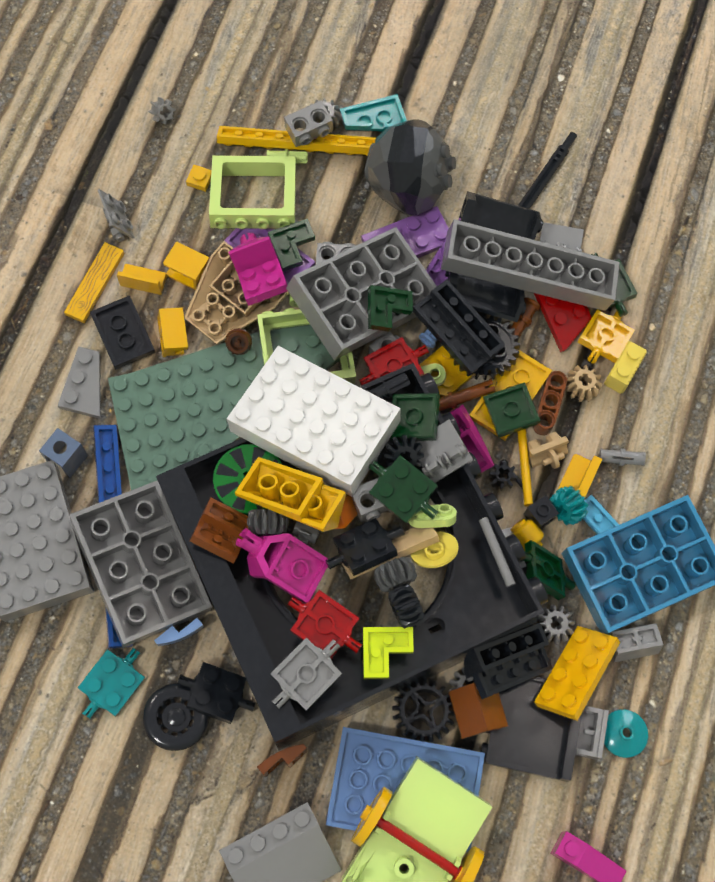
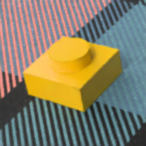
[186,165,212,192]

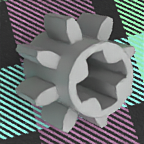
[148,97,176,124]

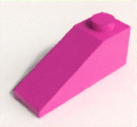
[550,831,626,882]

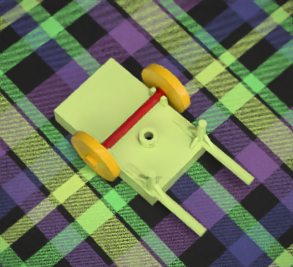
[341,756,492,882]

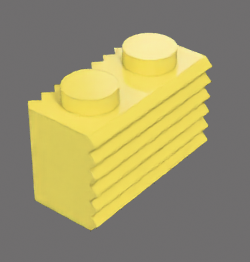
[604,341,647,394]

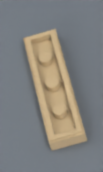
[342,527,439,580]

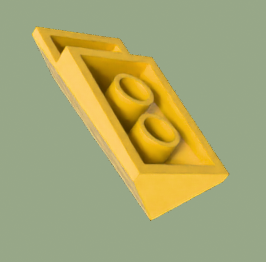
[235,457,346,532]

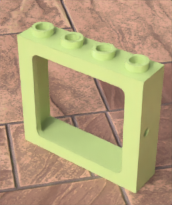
[209,155,296,229]
[257,308,356,384]

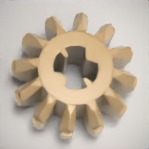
[565,365,602,402]

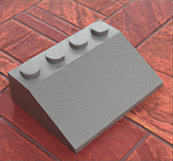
[219,802,342,882]

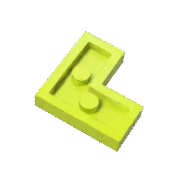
[363,627,414,679]

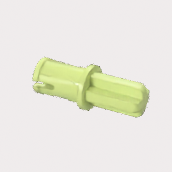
[266,149,308,164]

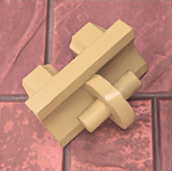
[527,432,569,469]

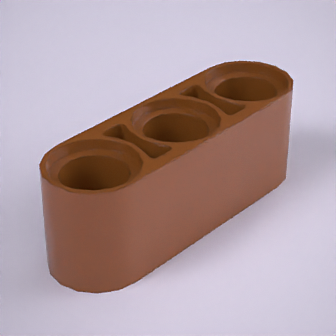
[533,371,567,436]

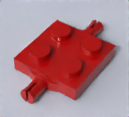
[359,337,429,385]
[288,590,363,659]

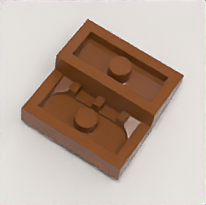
[190,497,248,563]
[257,744,307,778]

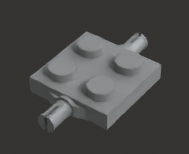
[271,637,342,710]

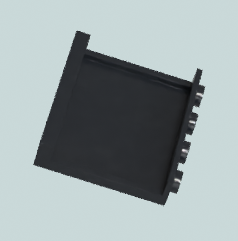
[480,677,582,782]

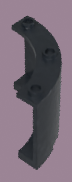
[445,191,543,322]

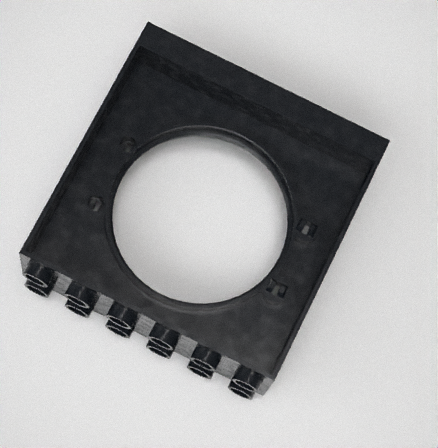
[156,363,548,751]

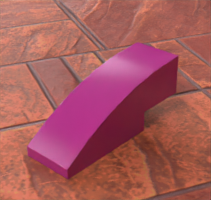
[450,404,494,473]

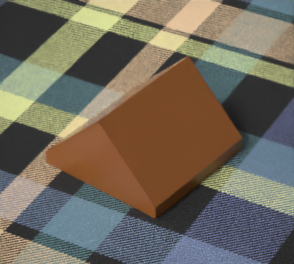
[449,683,508,739]

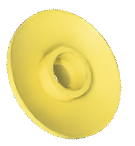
[410,531,459,568]

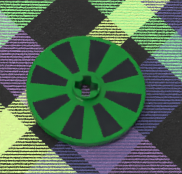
[213,444,282,514]

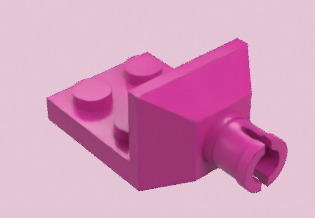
[228,232,288,306]
[236,528,328,603]

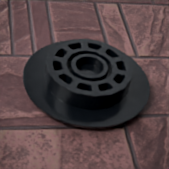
[143,683,209,751]

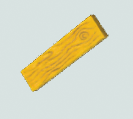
[64,242,125,323]

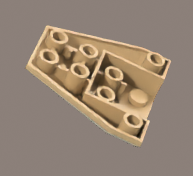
[184,241,289,345]

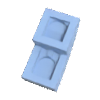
[154,618,204,646]

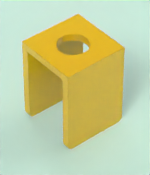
[163,242,209,290]

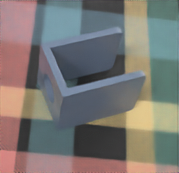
[39,428,88,478]

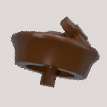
[225,328,252,355]

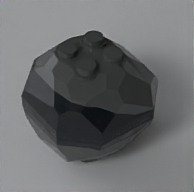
[365,119,456,215]

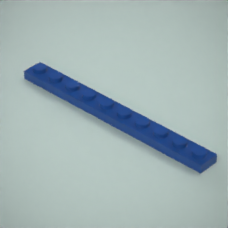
[93,425,133,649]

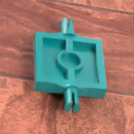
[78,648,145,719]

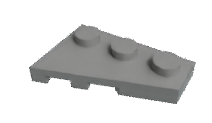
[58,346,101,419]

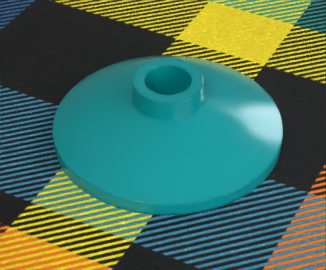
[604,709,648,758]

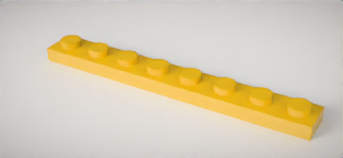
[217,126,376,156]

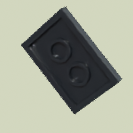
[90,295,156,370]

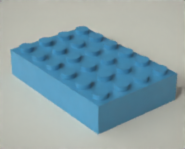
[561,495,715,634]

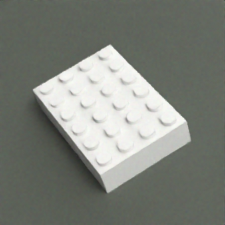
[227,346,401,497]

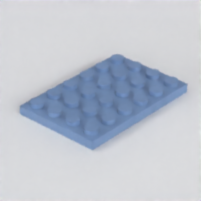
[326,727,485,852]

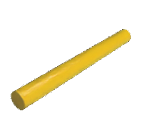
[517,429,533,507]

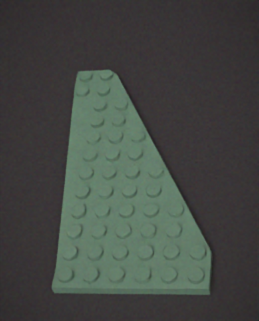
[108,325,340,490]

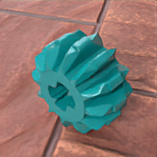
[550,486,589,525]

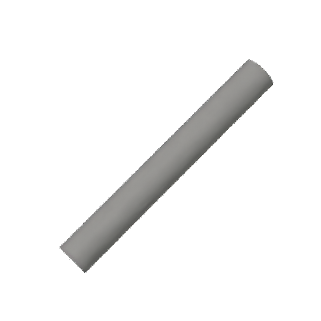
[479,517,516,587]

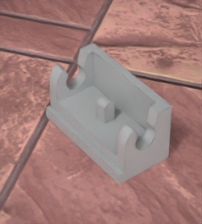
[611,623,664,663]
[575,706,609,760]

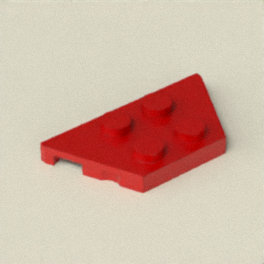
[534,293,592,353]

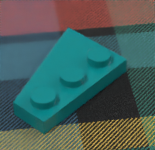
[340,94,407,131]

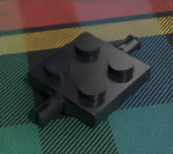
[325,518,405,576]
[177,662,256,724]

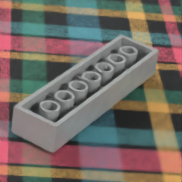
[441,219,619,311]

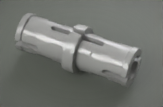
[599,449,646,466]

